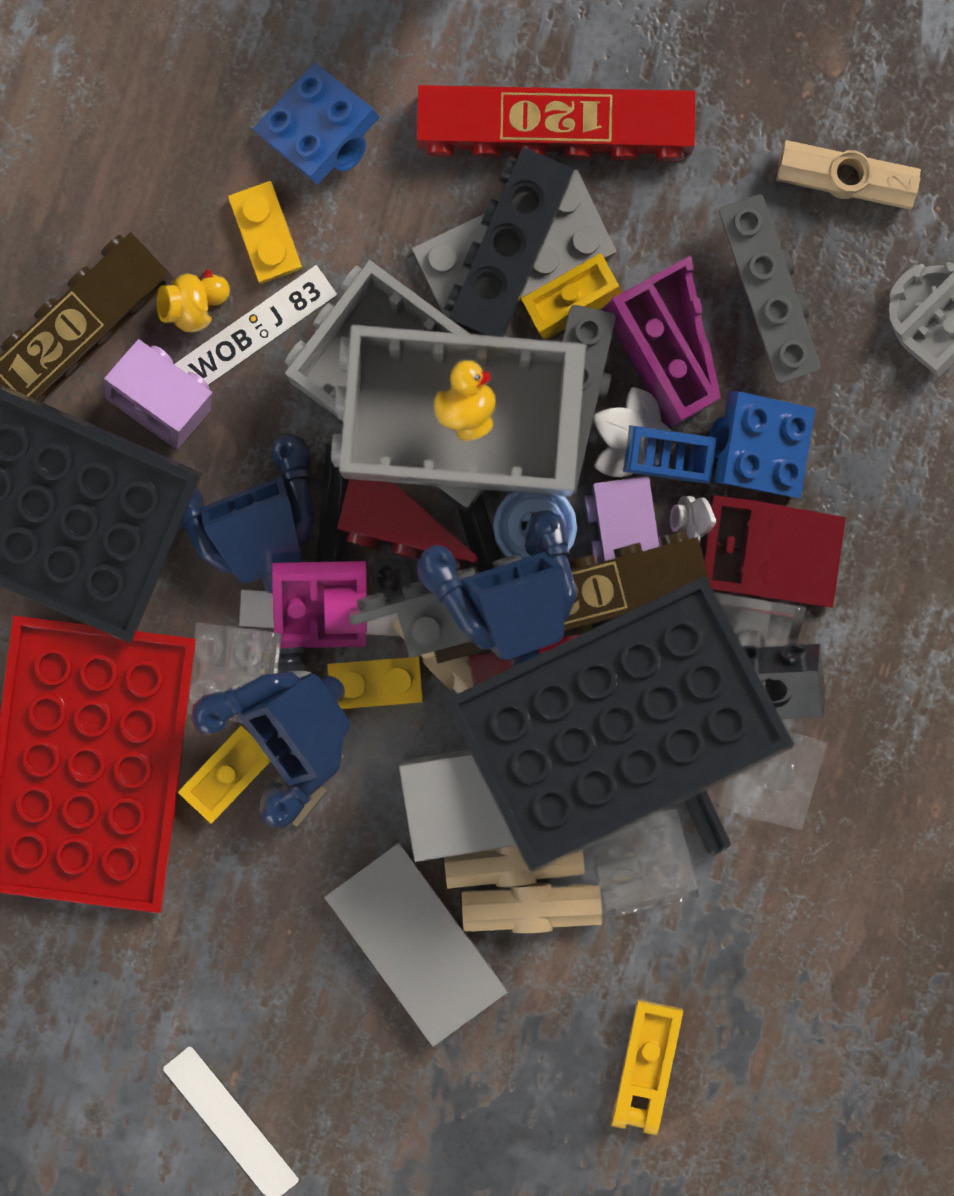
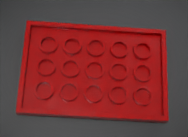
[0,615,198,913]

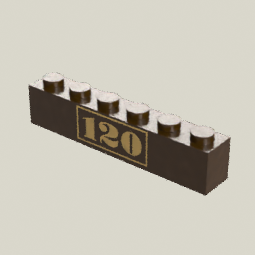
[0,232,174,403]
[434,530,711,664]

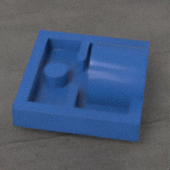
[253,62,380,185]
[708,391,815,499]

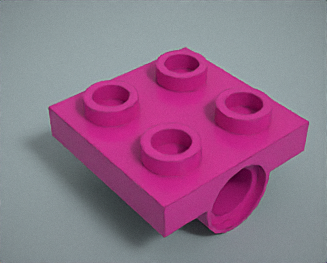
[272,561,367,649]

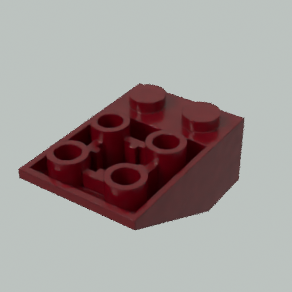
[337,479,481,570]
[702,495,846,608]

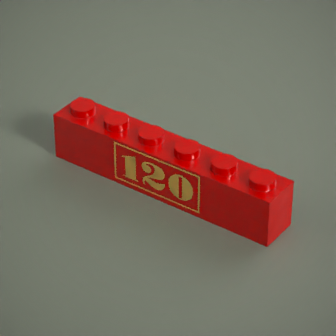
[417,85,696,162]

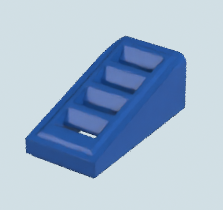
[623,425,717,484]

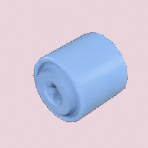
[493,492,577,559]

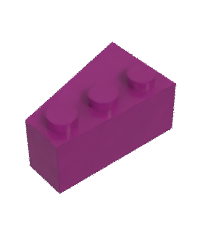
[601,255,721,429]

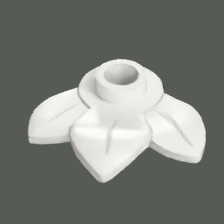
[593,387,674,477]
[670,496,716,543]

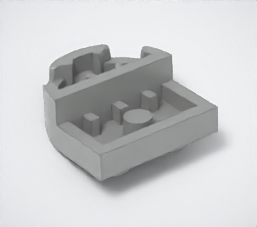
[889,262,954,378]

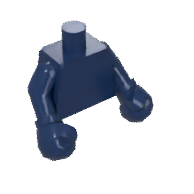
[180,433,315,594]
[416,510,578,667]
[191,672,350,828]

